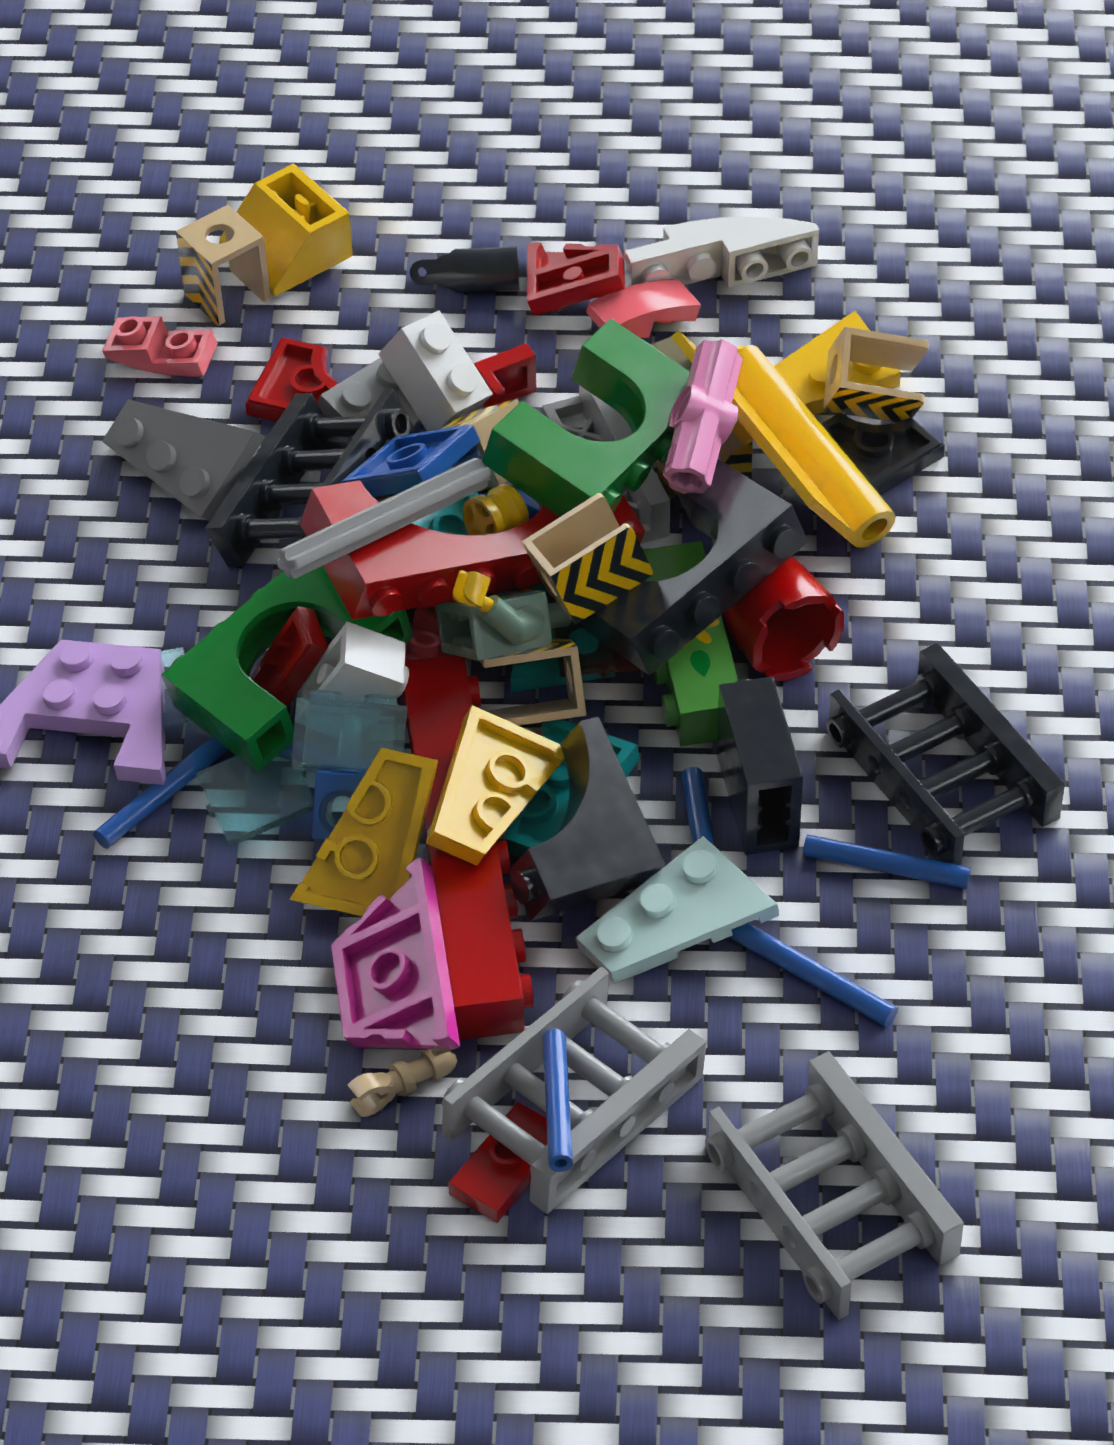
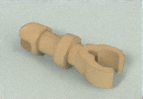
[347,1049,457,1117]

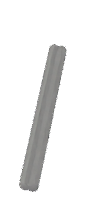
[277,458,491,579]

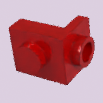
[474,343,537,410]

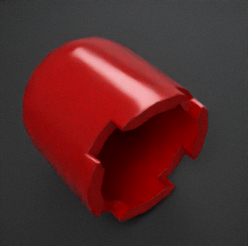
[721,556,844,681]

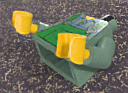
[435,570,571,661]

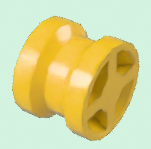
[462,484,529,535]

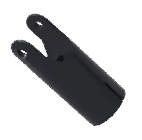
[410,247,519,292]

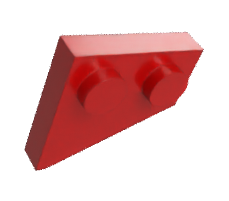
[527,242,625,316]

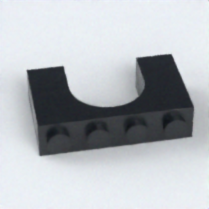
[577,459,808,676]

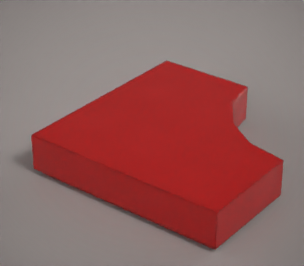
[245,337,339,422]

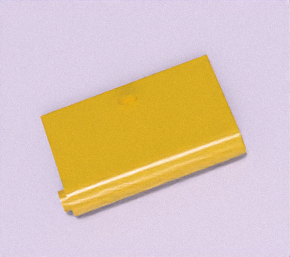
[671,330,896,548]

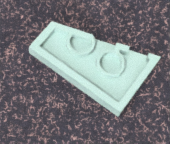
[576,836,780,984]

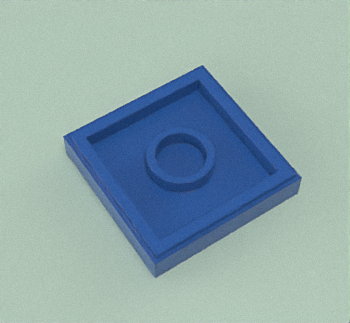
[341,424,480,497]

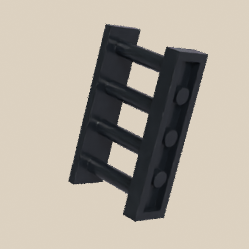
[205,388,414,567]
[826,643,1065,865]

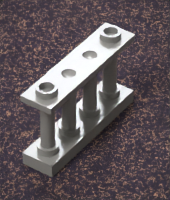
[442,967,707,1214]
[705,1051,964,1320]

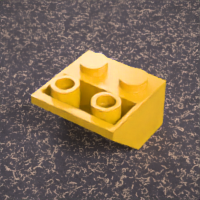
[219,163,353,297]

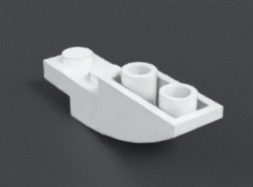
[625,217,819,288]

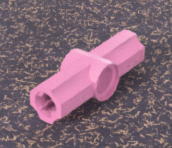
[663,339,743,494]

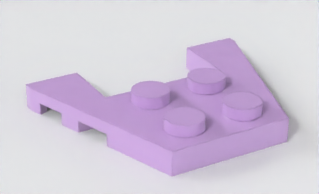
[0,640,166,785]

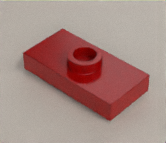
[249,606,328,708]
[448,1101,548,1223]

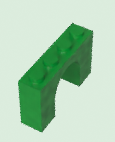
[482,319,690,517]
[161,566,414,772]

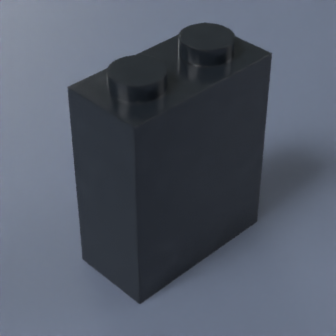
[717,676,803,855]

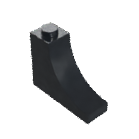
[509,717,666,921]

